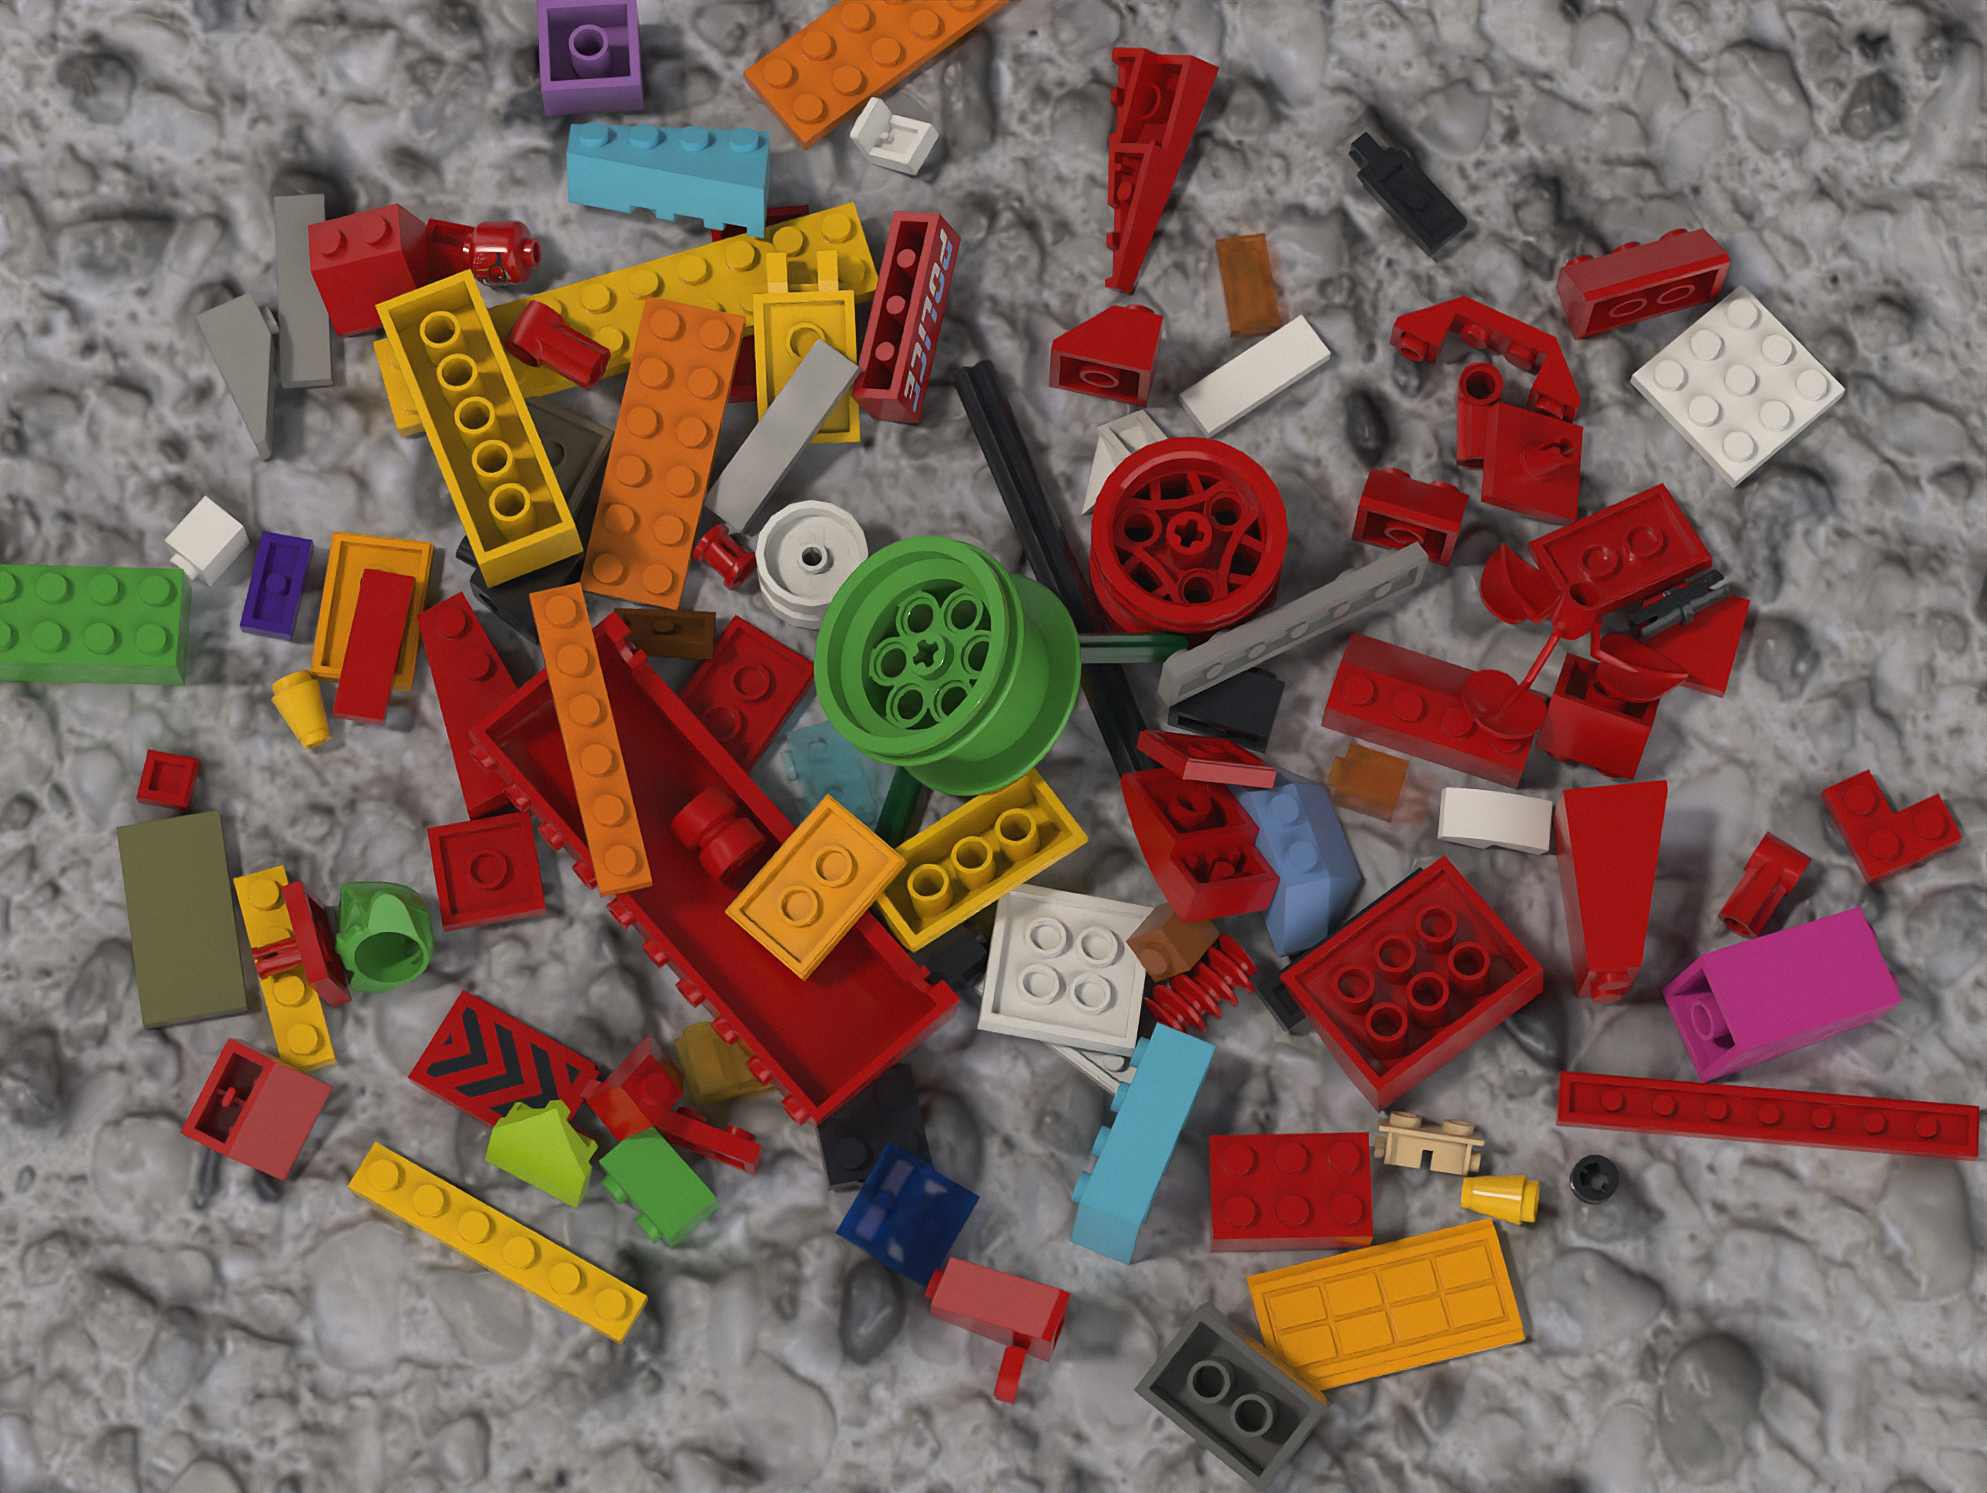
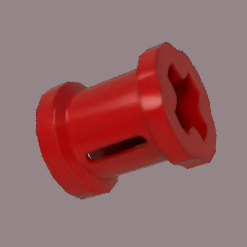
[692,523,757,591]

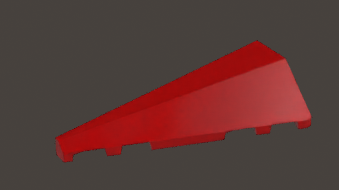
[1105,47,1219,294]

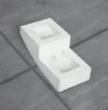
[1438,787,1553,855]

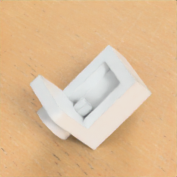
[850,97,939,175]

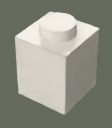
[164,496,250,587]

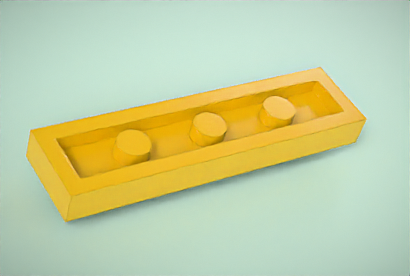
[233,865,337,1072]

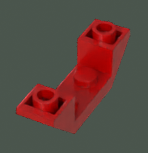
[1389,296,1581,424]

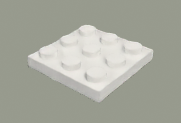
[1630,284,1846,489]
[977,884,1154,1057]

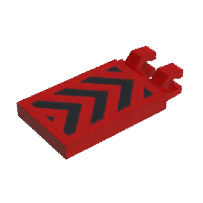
[408,990,602,1163]

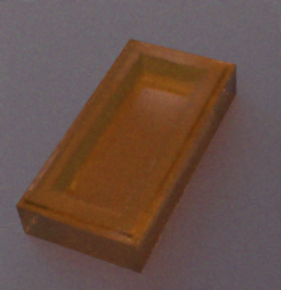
[1215,233,1281,338]

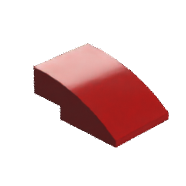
[1120,767,1280,923]

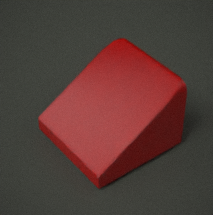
[425,219,475,281]

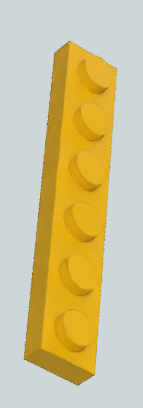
[347,1142,648,1345]

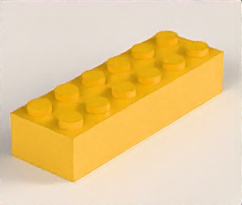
[375,269,584,588]

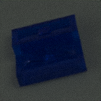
[835,1141,980,1290]

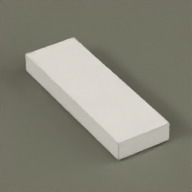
[1179,314,1331,439]

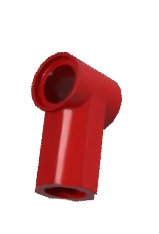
[502,300,611,391]
[1454,362,1504,470]
[1717,831,1812,939]

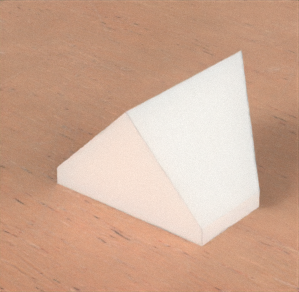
[1081,409,1168,516]

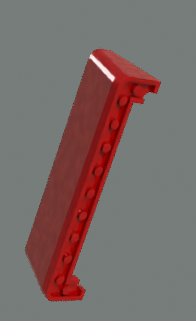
[469,611,960,1128]

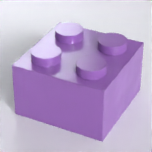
[537,0,644,116]

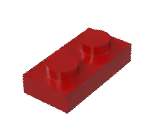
[655,1107,763,1176]

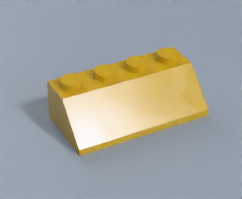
[870,767,1089,953]

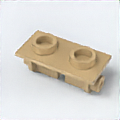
[1373,1111,1484,1176]

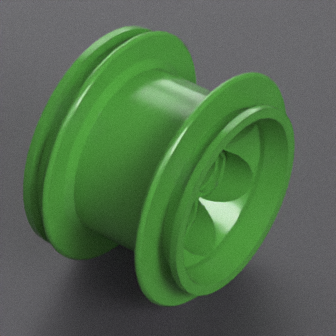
[814,536,1081,796]

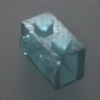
[780,720,877,827]

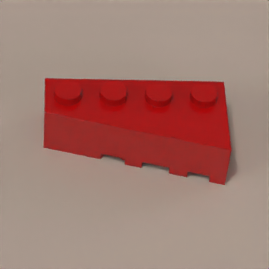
[416,591,518,821]

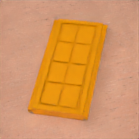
[1246,1217,1525,1391]

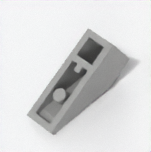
[195,291,279,461]

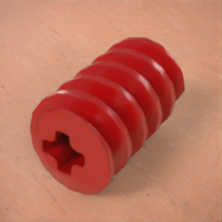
[1143,933,1258,1034]

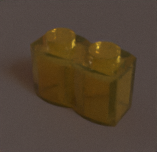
[674,1021,774,1107]

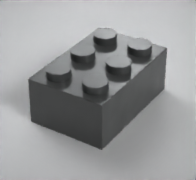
[1134,1302,1334,1492]

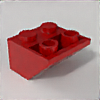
[180,1038,334,1181]

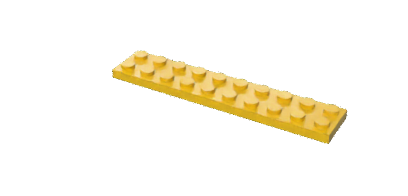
[373,202,878,438]

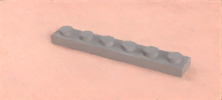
[1157,542,1429,707]

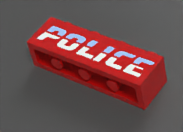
[851,211,961,423]

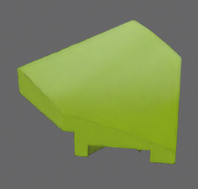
[485,1100,598,1209]

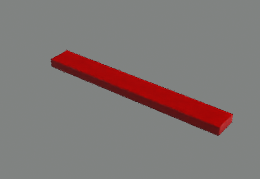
[1556,1071,1980,1161]

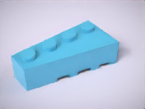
[566,122,770,238]
[1070,1022,1216,1265]

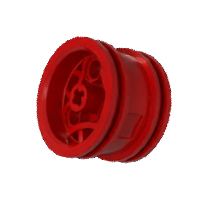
[1088,437,1288,650]

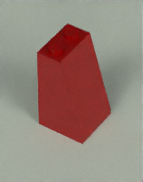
[1551,780,1668,1003]

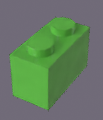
[599,1127,719,1249]

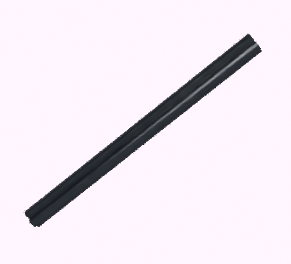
[953,360,1164,779]

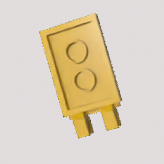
[753,249,860,444]

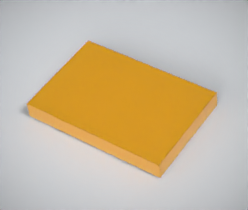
[310,531,435,692]
[725,793,908,982]

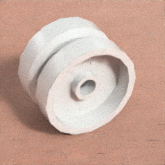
[755,500,869,630]

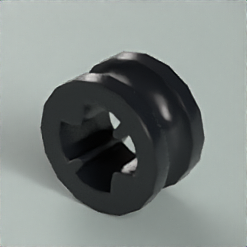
[1569,1155,1619,1205]

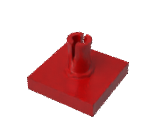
[1481,402,1583,526]
[251,880,352,1008]

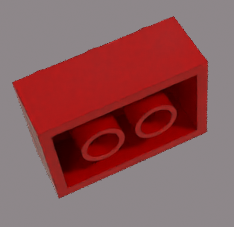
[1207,1132,1373,1253]

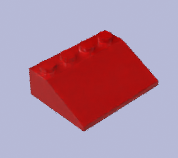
[1280,855,1544,1113]

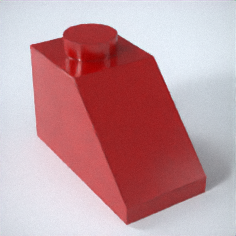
[586,1035,683,1141]

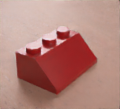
[1556,228,1730,340]

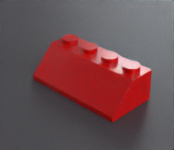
[1321,631,1547,790]

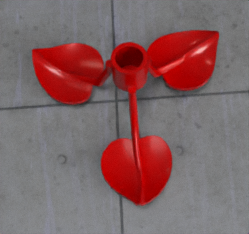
[1462,543,1689,739]

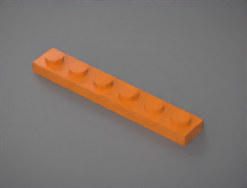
[529,582,652,898]

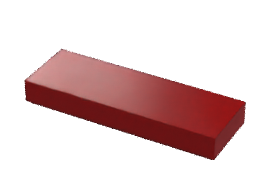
[332,568,417,726]

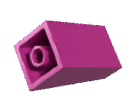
[1661,907,1902,1083]

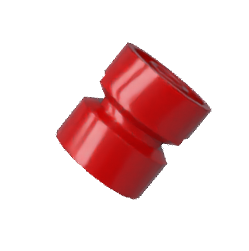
[668,784,767,884]

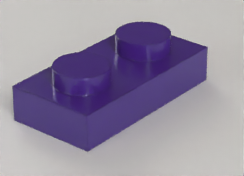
[239,531,315,641]

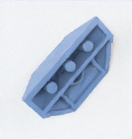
[1224,759,1361,958]

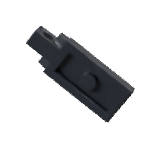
[1348,132,1468,257]

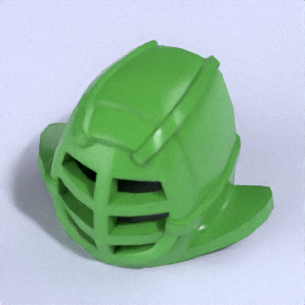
[334,881,435,993]

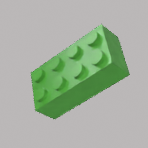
[0,564,192,686]

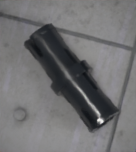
[1626,569,1731,644]

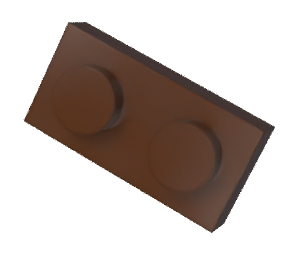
[614,608,716,660]

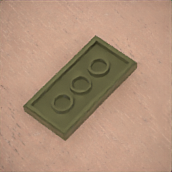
[116,810,249,1029]

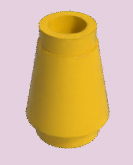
[271,670,332,750]
[1461,1174,1540,1226]

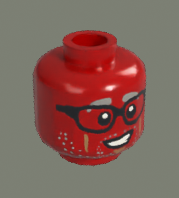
[463,220,541,286]

